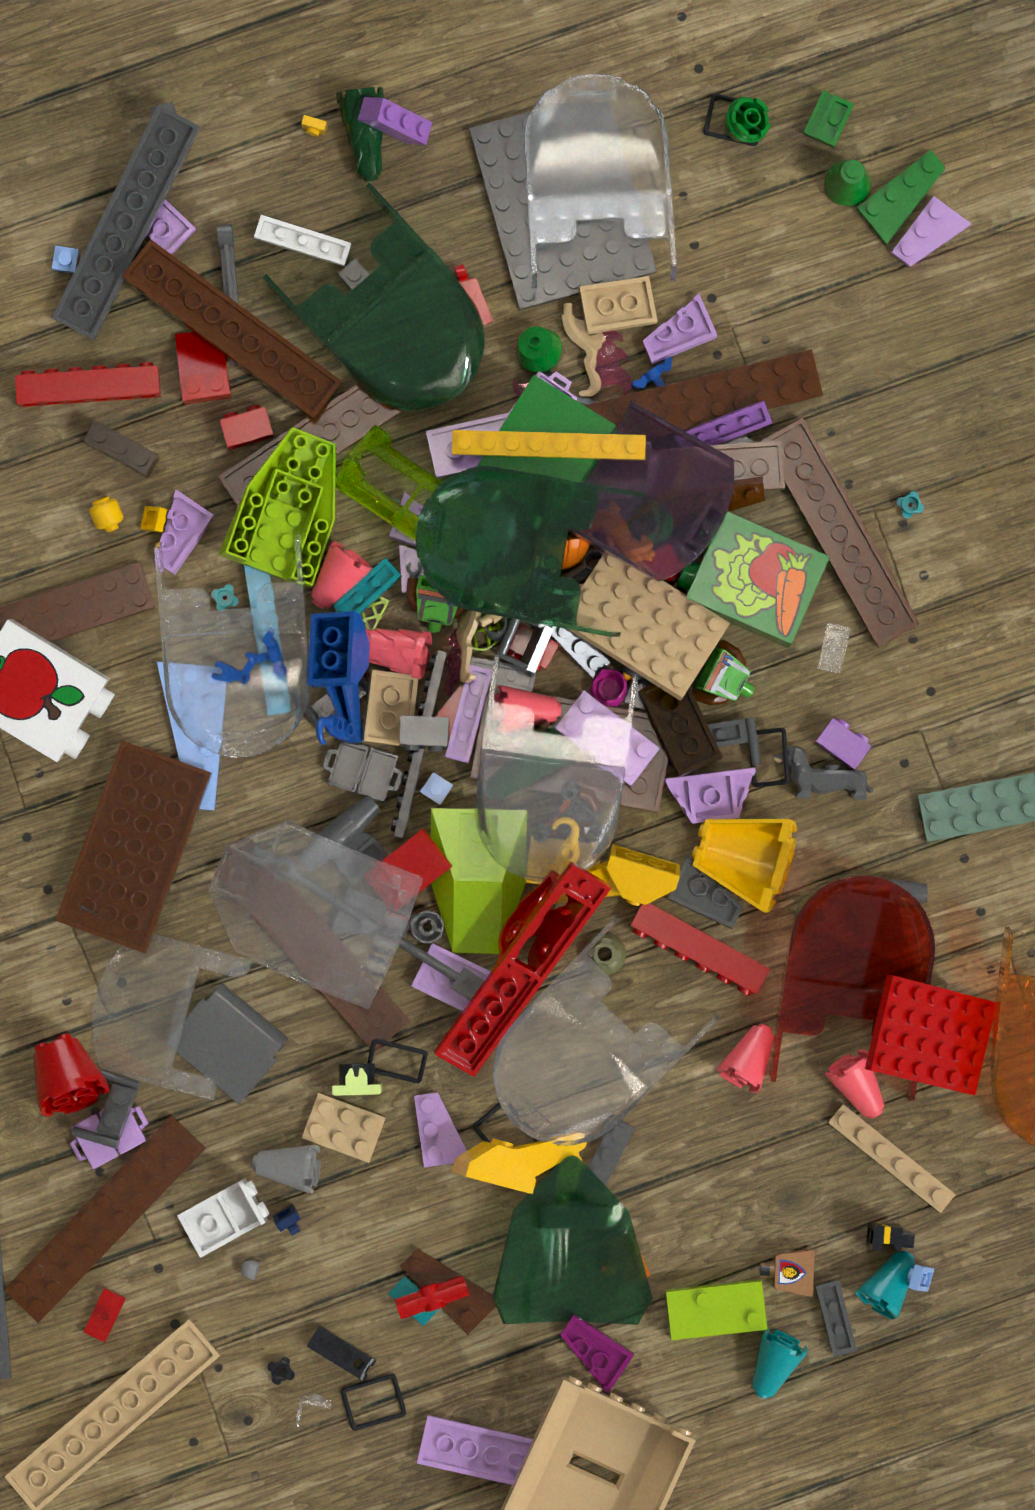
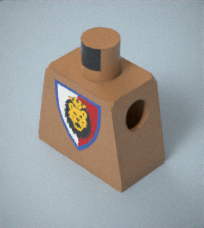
[759,1249,815,1297]

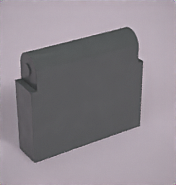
[166,983,289,1104]

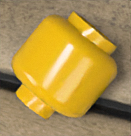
[89,496,124,533]

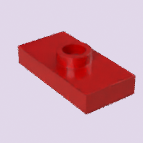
[83,1288,126,1342]

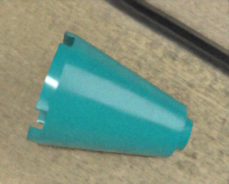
[855,1250,917,1320]
[752,1328,808,1399]

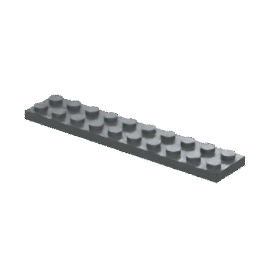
[52,104,201,340]

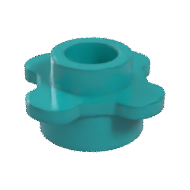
[896,491,924,519]
[211,584,239,612]

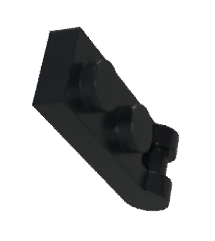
[307,1325,377,1381]

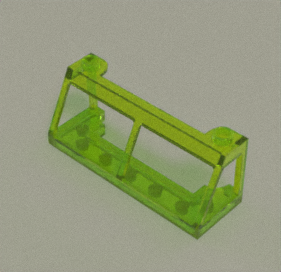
[335,424,493,565]

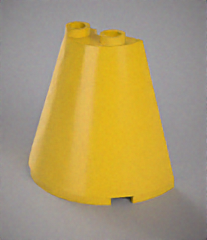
[692,819,797,913]

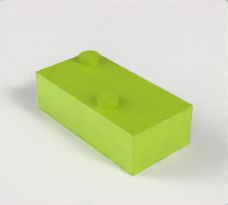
[665,1279,767,1341]

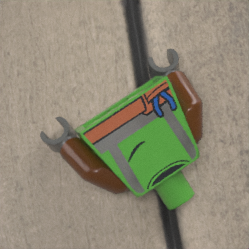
[406,562,480,633]
[690,640,755,705]

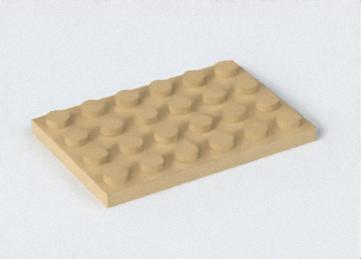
[559,547,730,701]

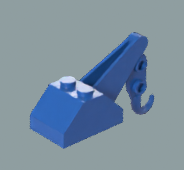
[307,611,370,745]

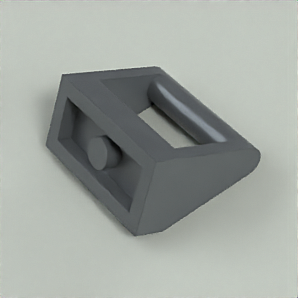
[495,612,553,673]

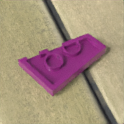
[560,1314,634,1395]

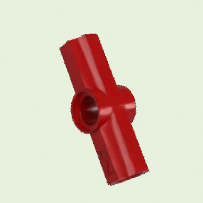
[394,1275,470,1319]

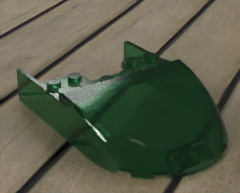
[263,182,485,411]
[416,466,645,637]

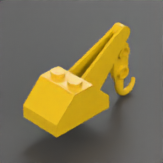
[552,817,680,906]
[452,1133,587,1223]

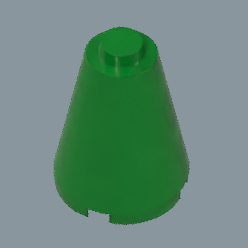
[824,159,871,207]

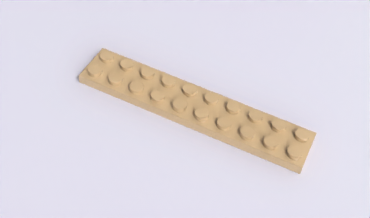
[5,1318,220,1510]

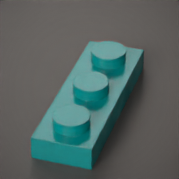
[333,558,402,614]

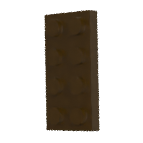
[638,684,723,778]

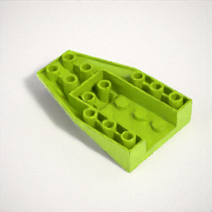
[218,427,336,588]
[431,808,527,954]

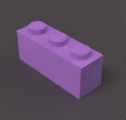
[358,97,432,145]

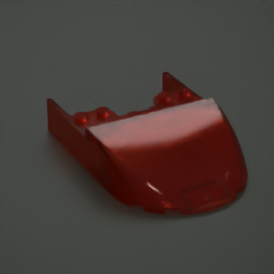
[769,876,935,1101]

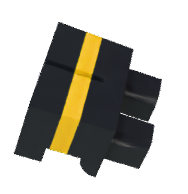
[866,1222,915,1252]

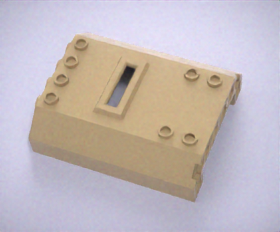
[501,1376,696,1510]

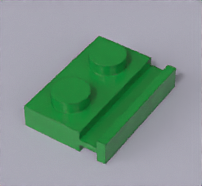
[803,90,854,148]

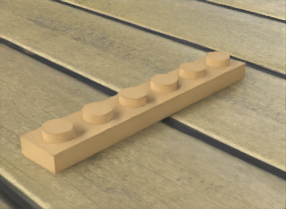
[827,1104,956,1213]

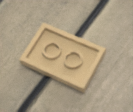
[579,276,658,334]
[362,670,418,747]
[302,1093,386,1163]

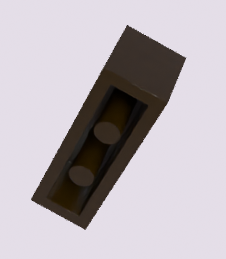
[83,420,160,479]

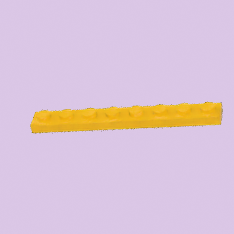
[452,430,646,460]

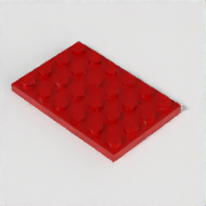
[865,974,997,1096]

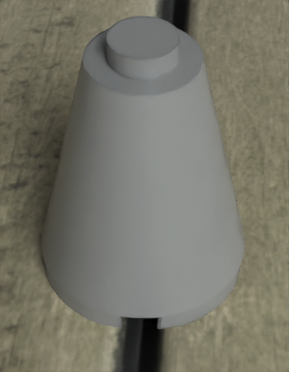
[252,1145,321,1193]

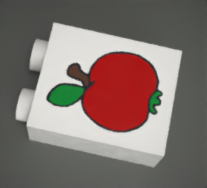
[0,619,115,762]

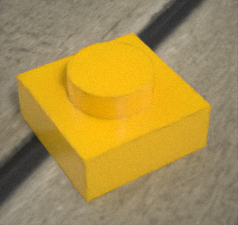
[301,115,328,137]
[140,506,167,532]

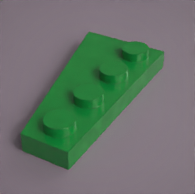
[857,150,946,246]

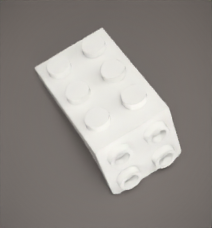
[177,1178,269,1258]

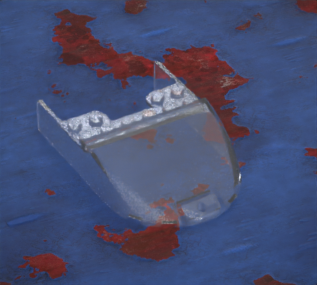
[524,74,677,288]
[154,534,310,757]
[475,654,638,882]
[493,917,719,1146]

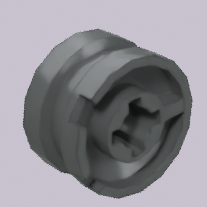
[411,910,444,944]

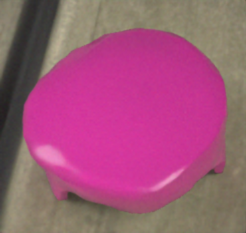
[589,669,628,707]

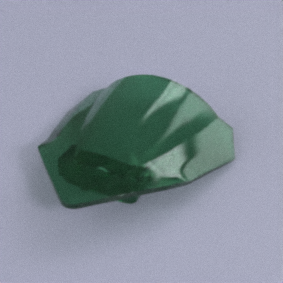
[492,1155,653,1325]

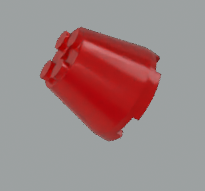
[33,1033,109,1117]

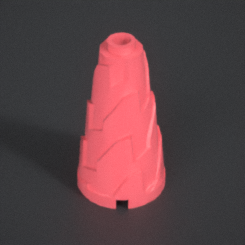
[365,628,432,679]

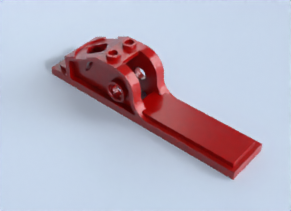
[434,861,611,1077]

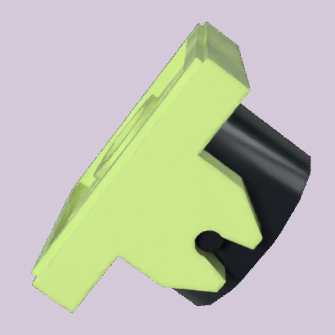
[332,1063,382,1096]

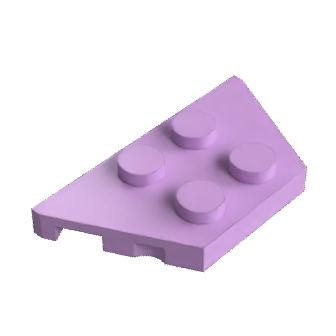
[664,767,756,824]

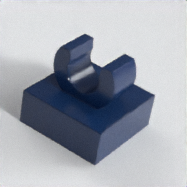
[273,1203,301,1236]

